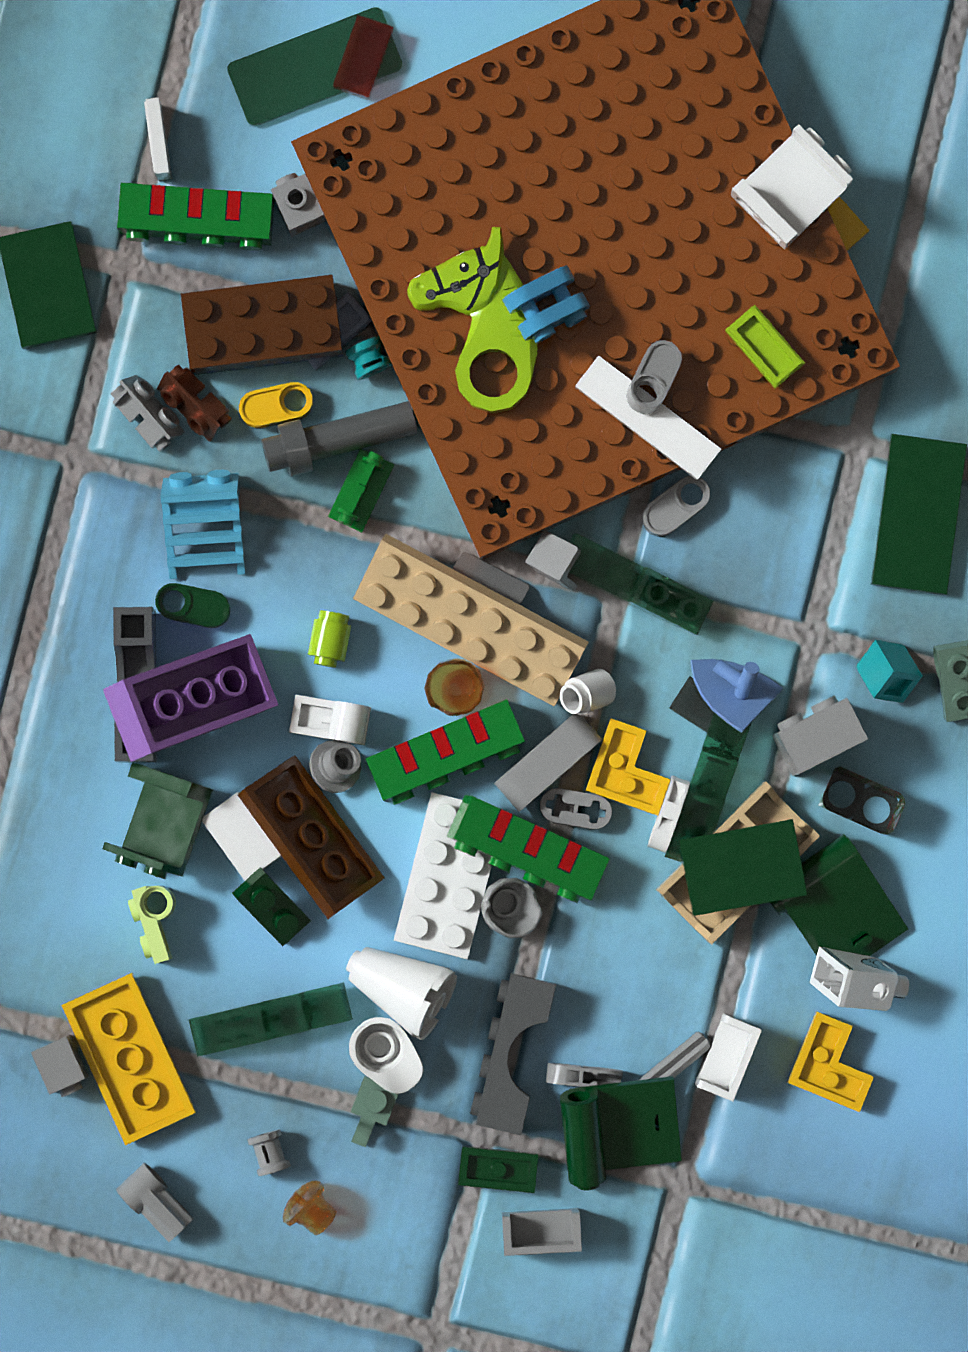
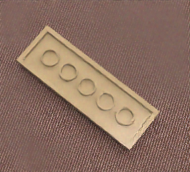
[353,534,589,706]

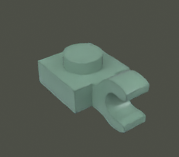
[351,1076,398,1147]

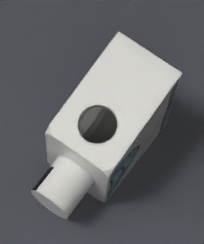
[810,947,909,1011]

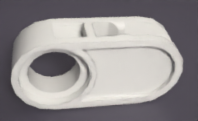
[647,775,690,853]

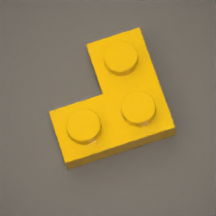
[585,718,670,816]
[787,1011,874,1112]

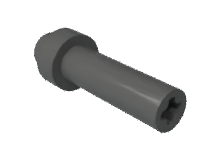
[261,401,417,477]

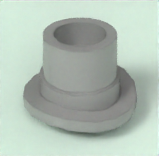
[309,740,361,793]

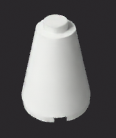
[346,947,457,1040]

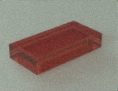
[333,15,394,100]

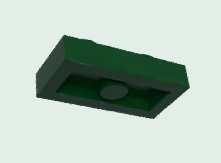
[232,867,311,947]
[458,1146,539,1193]

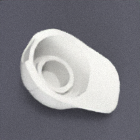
[349,1017,424,1094]

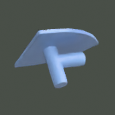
[690,659,783,733]

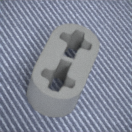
[540,788,612,829]

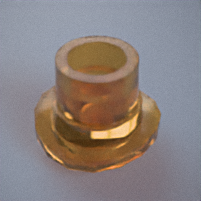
[283,1180,336,1235]

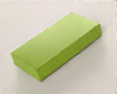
[725,305,805,389]

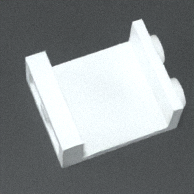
[730,124,853,250]

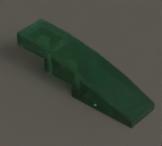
[665,713,751,863]
[188,982,353,1057]

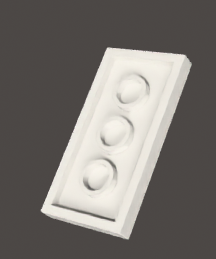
[393,792,492,960]

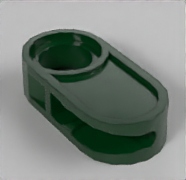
[155,583,231,628]

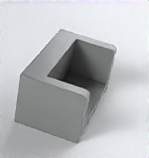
[502,1208,582,1256]

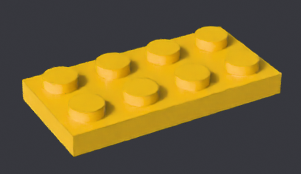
[61,972,196,1145]

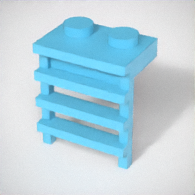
[160,469,245,579]

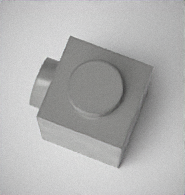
[271,173,326,237]

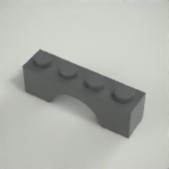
[113,607,157,763]
[470,973,556,1135]

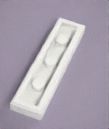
[575,356,721,481]

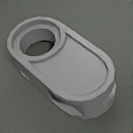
[626,340,682,414]
[642,476,710,537]
[546,1063,623,1087]

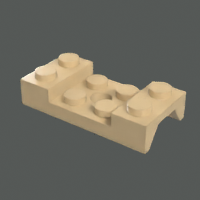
[656,781,820,945]

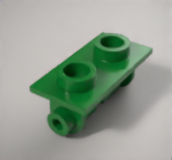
[328,449,395,533]

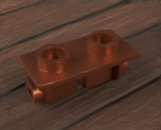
[157,364,232,442]

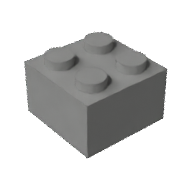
[772,695,868,776]

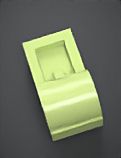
[128,886,176,964]

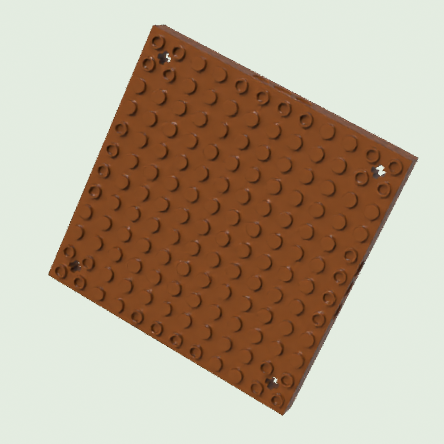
[291,0,900,560]

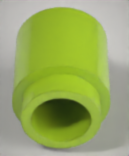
[307,610,351,668]

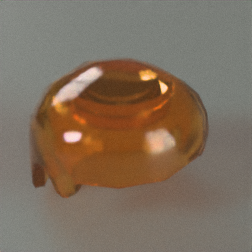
[424,658,485,716]

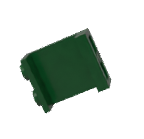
[102,762,213,880]

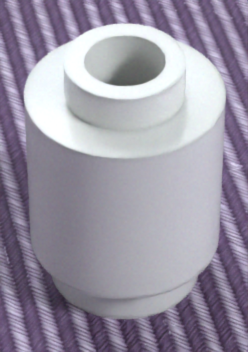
[560,669,616,715]

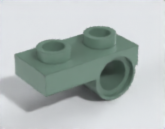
[933,640,968,722]

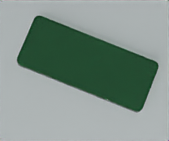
[227,7,402,126]

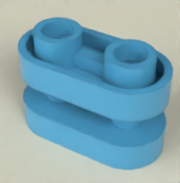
[502,265,590,344]

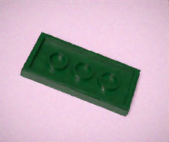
[870,434,967,595]

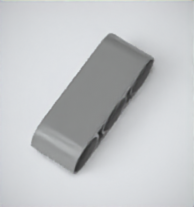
[494,714,602,812]

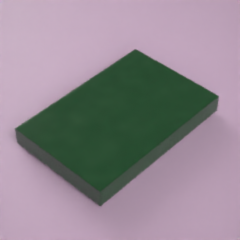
[0,221,97,350]
[678,819,807,916]

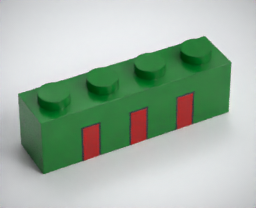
[117,183,275,251]
[365,699,525,805]
[446,795,610,904]

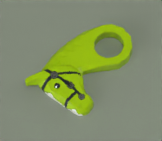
[407,227,538,414]

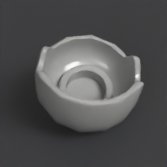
[481,878,543,938]

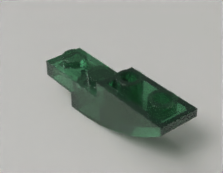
[569,533,714,635]

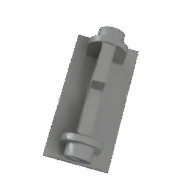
[111,375,185,452]

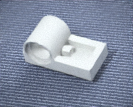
[289,695,371,745]

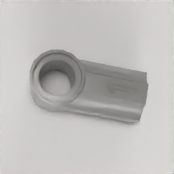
[116,1163,194,1242]

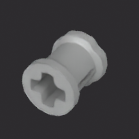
[247,1129,291,1177]

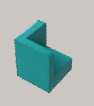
[856,640,923,703]

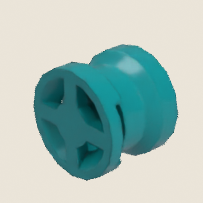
[345,336,392,380]

